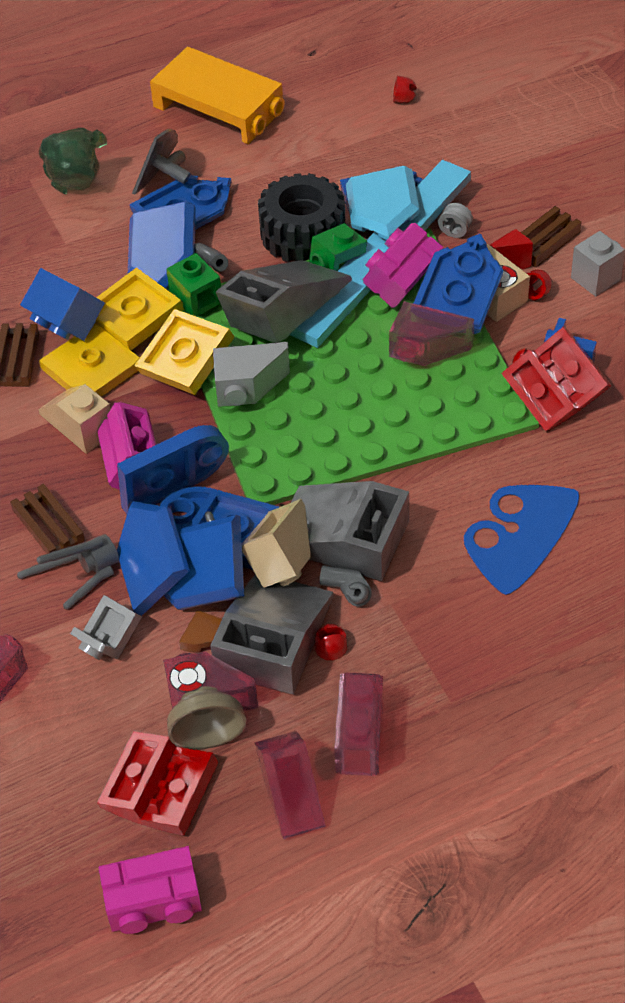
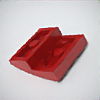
[501,327,612,432]
[97,731,219,836]

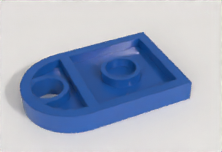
[117,425,229,515]
[160,487,279,570]

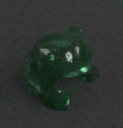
[39,128,107,194]

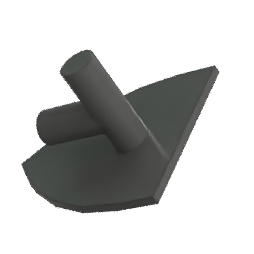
[132,129,191,195]

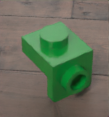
[309,223,367,271]

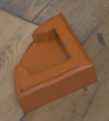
[179,610,222,652]

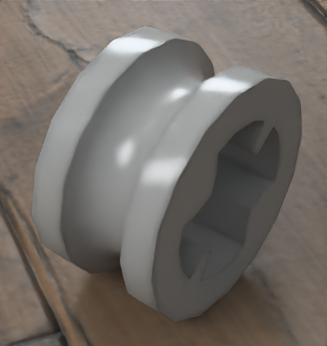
[438,203,473,238]

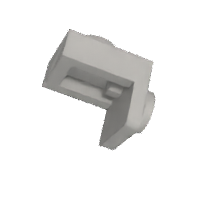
[70,595,142,660]

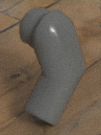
[195,243,228,272]
[320,565,372,606]

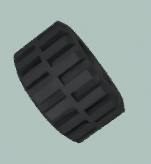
[258,173,346,262]

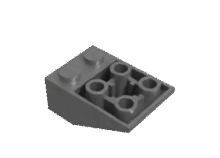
[216,260,352,343]
[291,481,409,581]
[210,574,334,695]

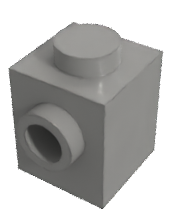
[571,231,625,297]

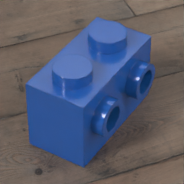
[20,268,105,341]

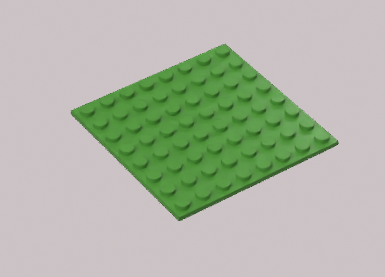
[182,228,539,505]

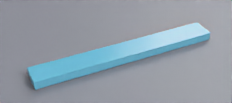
[290,160,471,348]

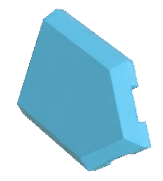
[346,165,420,240]

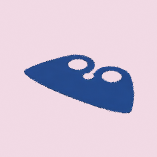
[464,485,579,595]

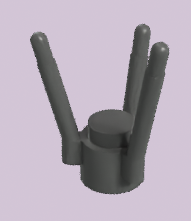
[17,534,119,610]

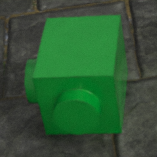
[166,253,221,316]

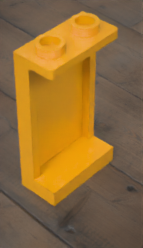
[150,46,285,144]

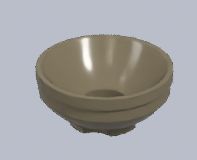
[167,686,246,749]

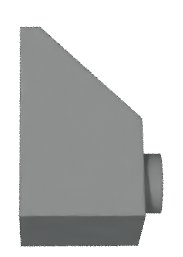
[213,342,290,407]

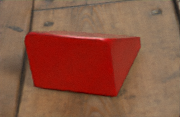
[490,229,533,269]

